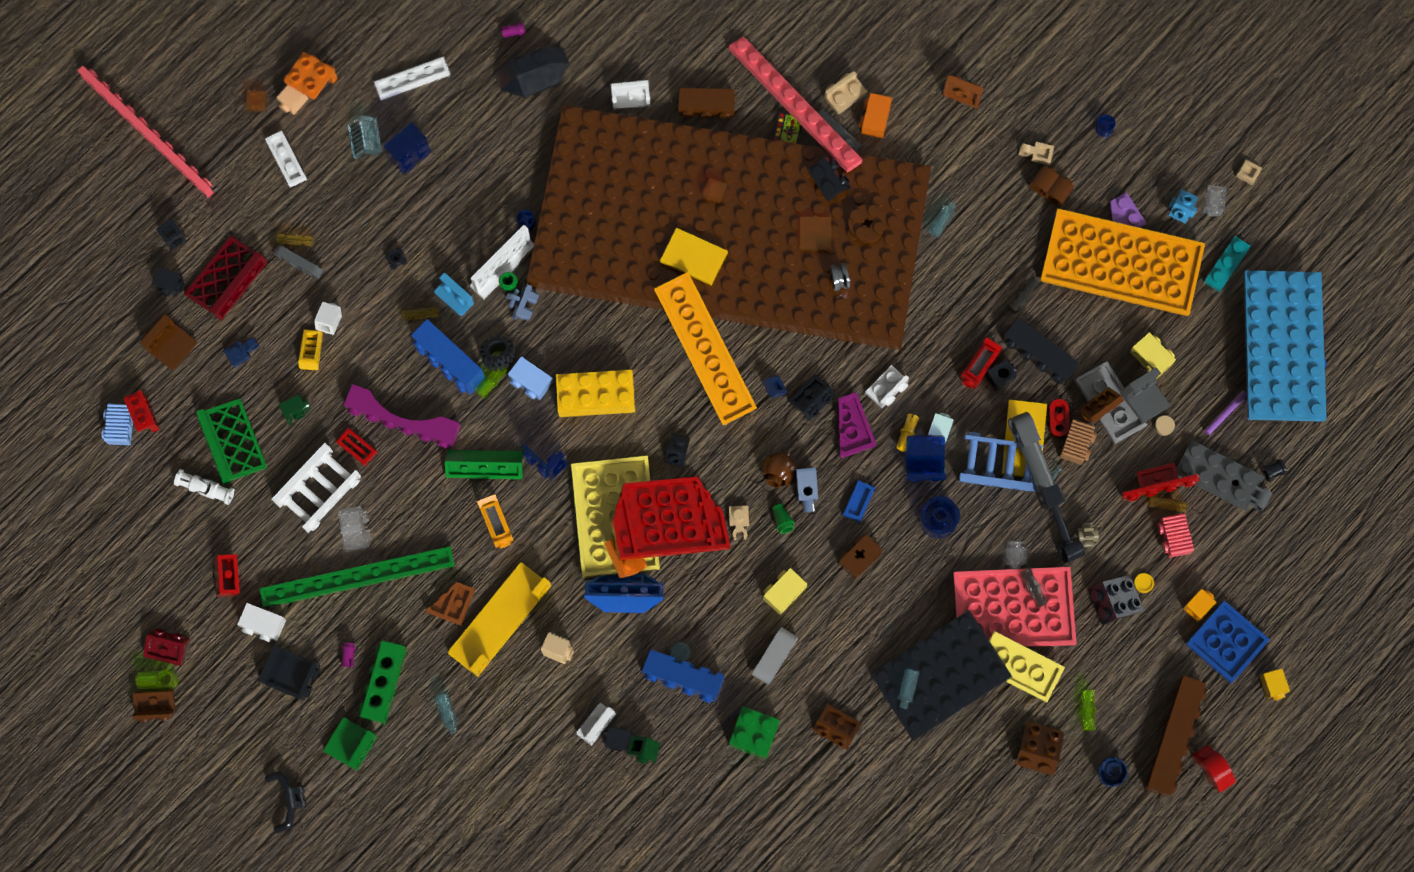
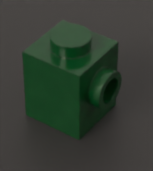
[627,735,660,764]

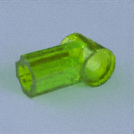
[136,670,179,689]

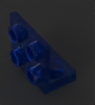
[522,443,568,481]

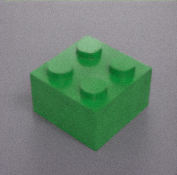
[729,707,780,760]

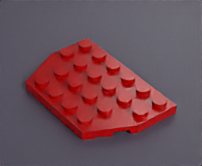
[611,477,731,561]

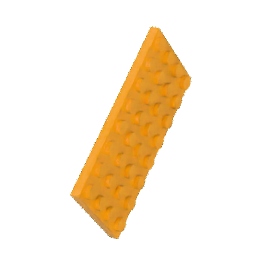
[1040,209,1205,316]

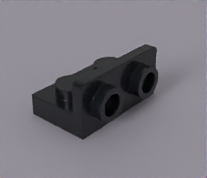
[788,374,835,421]

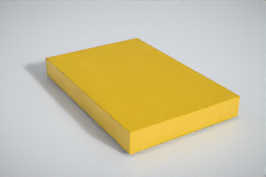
[660,228,728,286]

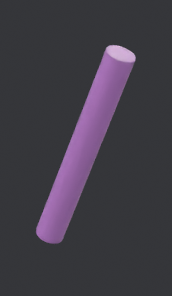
[1204,390,1247,435]

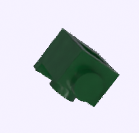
[278,395,311,426]

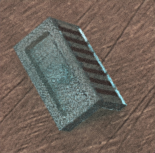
[348,116,382,159]

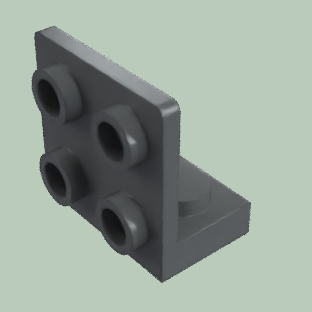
[1120,367,1171,424]

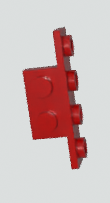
[1122,463,1199,502]

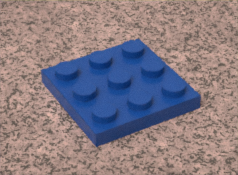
[1186,601,1270,684]

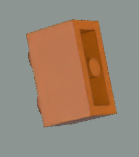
[859,93,892,138]

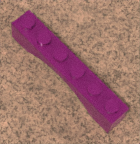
[344,384,461,449]

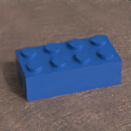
[411,319,486,395]

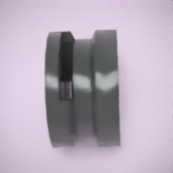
[829,262,850,291]

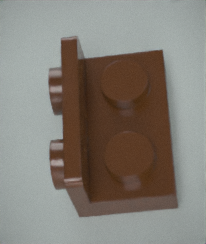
[1079,387,1124,423]
[813,704,862,750]

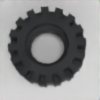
[480,335,516,371]

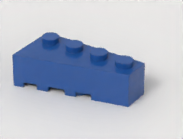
[642,650,724,703]

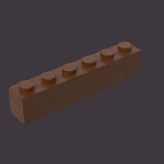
[1144,675,1207,797]

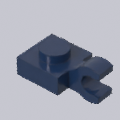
[224,338,259,368]

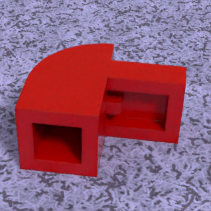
[1192,745,1236,793]

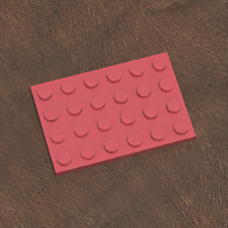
[953,567,1077,647]

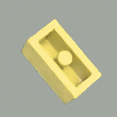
[1130,332,1176,379]
[763,568,807,615]

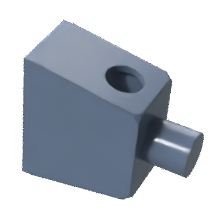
[795,468,818,513]

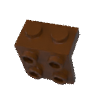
[140,314,197,370]
[1015,721,1064,776]

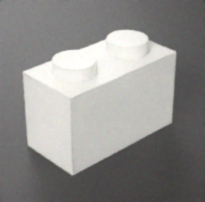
[237,603,286,642]

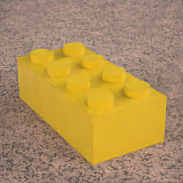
[556,370,635,417]

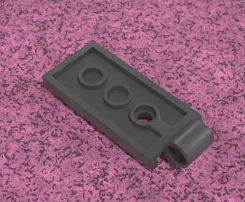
[1176,440,1272,511]

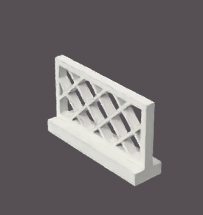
[470,225,534,299]

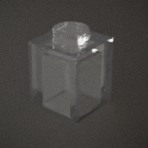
[1203,185,1227,216]

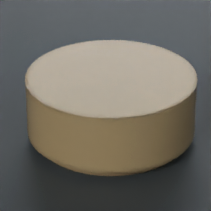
[1155,416,1175,436]

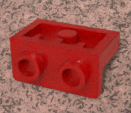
[124,390,160,432]

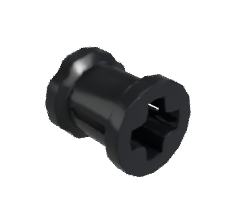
[1261,459,1287,482]

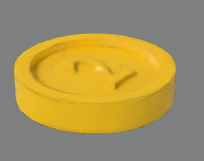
[1134,573,1154,593]

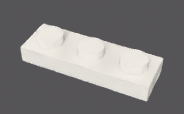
[265,131,307,188]

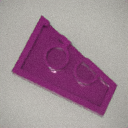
[838,392,876,459]

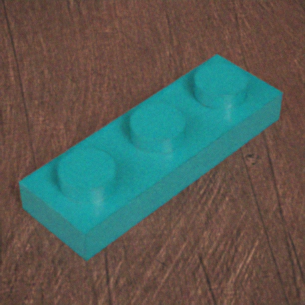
[1204,236,1251,293]

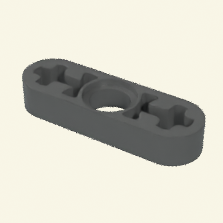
[272,245,324,280]

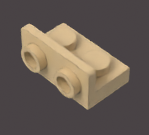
[824,71,868,115]

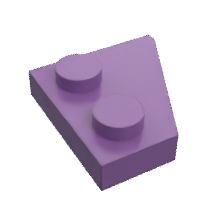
[1110,192,1146,228]

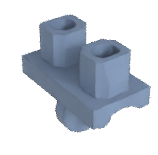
[506,284,540,320]

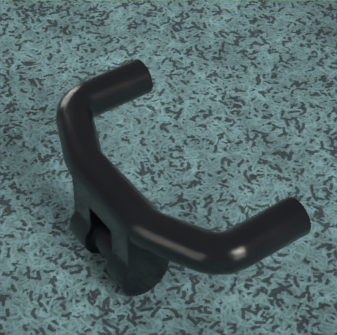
[265,772,307,833]

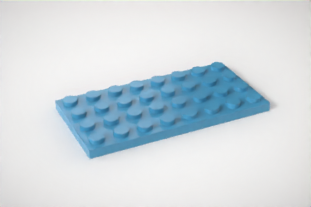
[1244,270,1326,422]

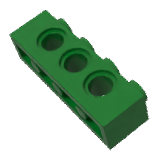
[359,641,407,725]

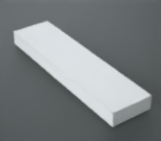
[374,57,450,100]

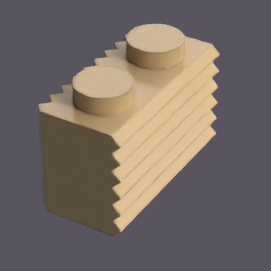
[541,632,574,664]

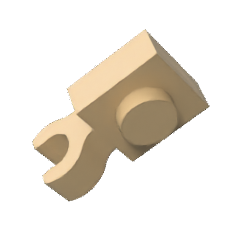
[1019,142,1054,166]

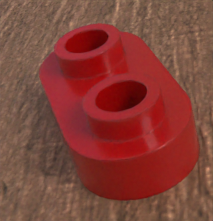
[1049,399,1070,438]

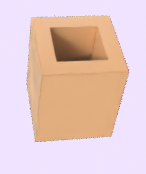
[277,85,308,115]

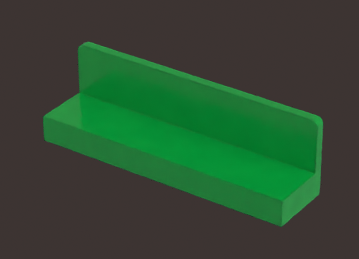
[445,450,524,479]

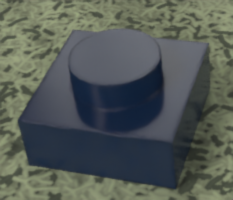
[763,376,787,398]

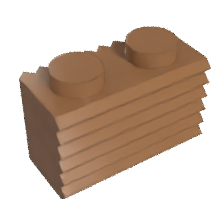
[1060,419,1097,465]

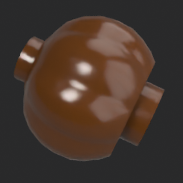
[762,452,797,488]

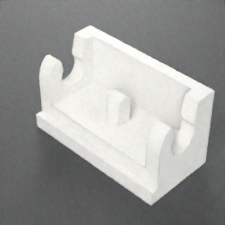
[611,80,650,110]

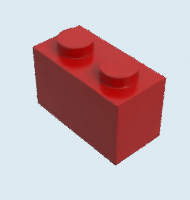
[214,554,240,597]

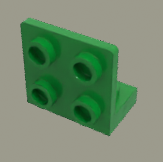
[324,718,377,771]

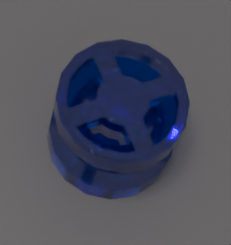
[1095,114,1116,137]
[516,210,536,232]

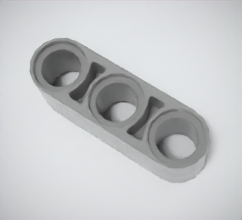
[752,627,798,685]

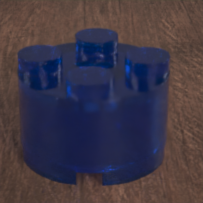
[919,496,960,539]

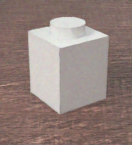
[314,302,342,335]

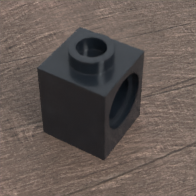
[156,219,186,250]
[985,360,1017,392]
[602,727,633,753]

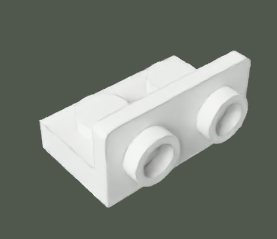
[865,365,909,408]
[577,703,616,746]

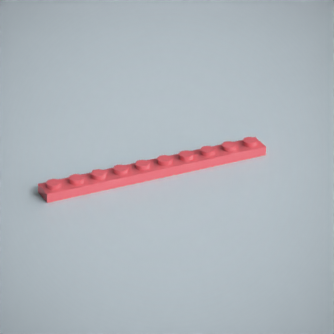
[729,36,862,173]
[77,66,213,198]

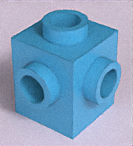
[1169,189,1199,224]

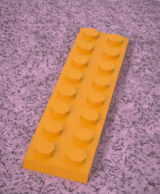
[654,272,757,426]

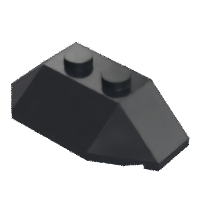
[494,47,570,98]

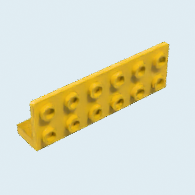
[448,563,551,677]

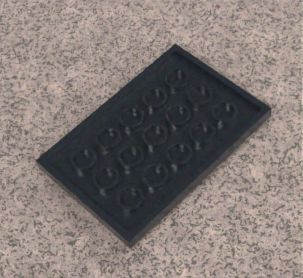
[870,610,1013,741]

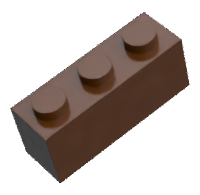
[679,88,735,119]

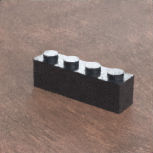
[1003,318,1079,385]

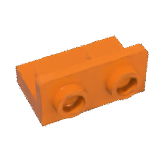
[604,539,647,578]

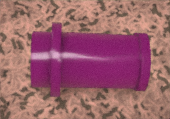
[501,22,525,38]
[341,643,356,667]

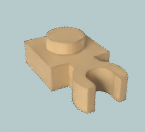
[729,506,749,540]

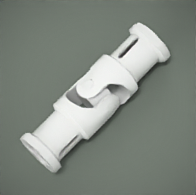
[174,469,234,505]

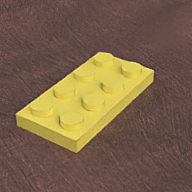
[989,631,1065,702]

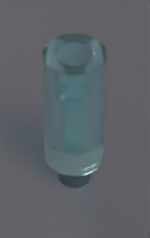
[928,202,956,238]
[898,668,919,709]
[435,693,458,734]

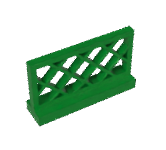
[196,399,267,486]

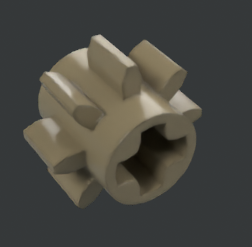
[1077,523,1099,547]

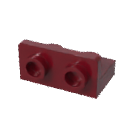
[143,629,190,666]

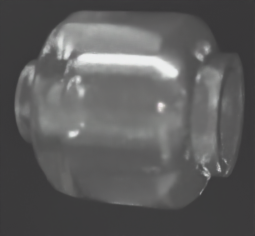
[1002,541,1028,569]

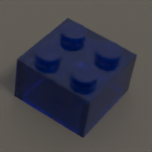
[383,122,431,174]

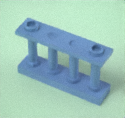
[958,432,1043,492]

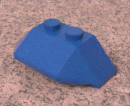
[584,574,664,613]

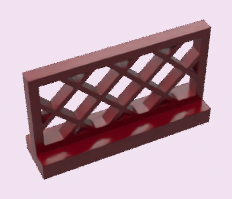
[184,236,268,321]

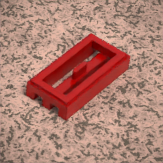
[336,427,378,466]

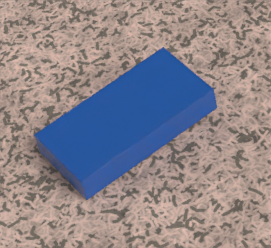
[842,480,875,523]

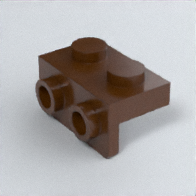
[132,689,176,722]

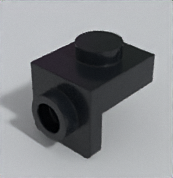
[665,433,690,466]

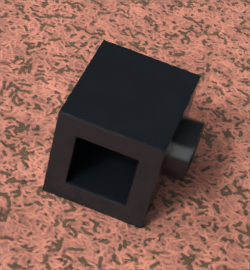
[152,267,184,297]

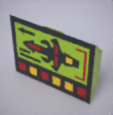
[772,111,802,144]

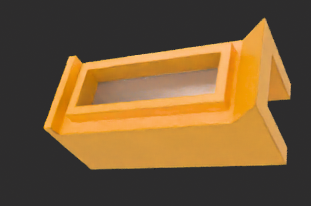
[477,494,514,548]

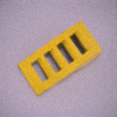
[298,329,323,370]

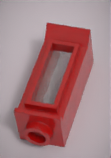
[960,337,1002,389]

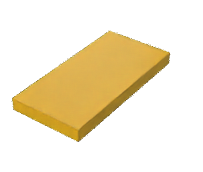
[1001,400,1047,479]

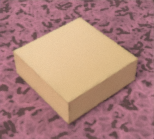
[1236,159,1262,185]

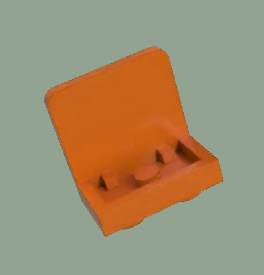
[284,52,337,99]

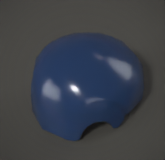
[1098,756,1128,788]

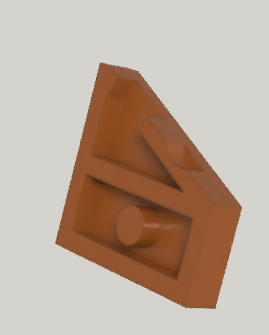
[426,582,475,626]

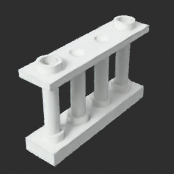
[272,443,361,533]

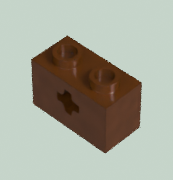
[839,534,883,581]

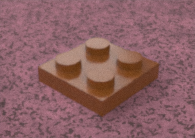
[943,75,984,108]

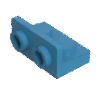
[434,272,474,316]

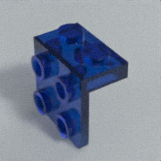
[906,435,946,482]

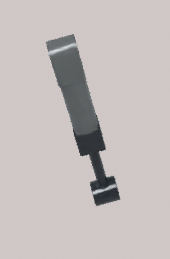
[1008,412,1085,563]

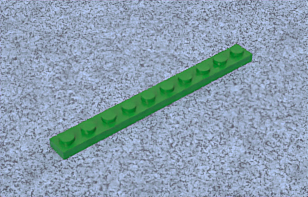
[260,546,455,608]

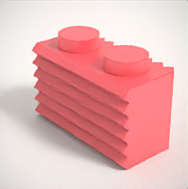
[1157,513,1194,558]

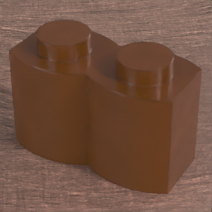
[1029,165,1074,208]

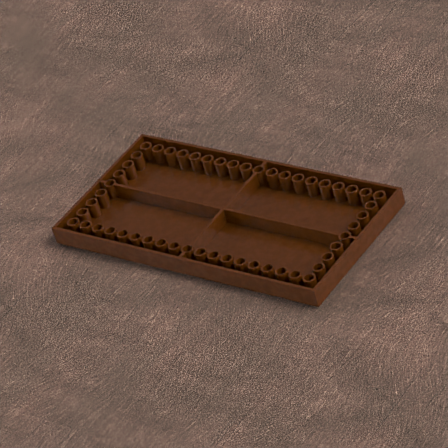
[527,105,931,350]

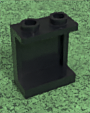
[258,645,321,701]

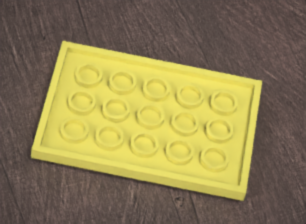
[571,456,660,578]

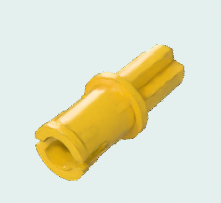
[897,414,919,452]

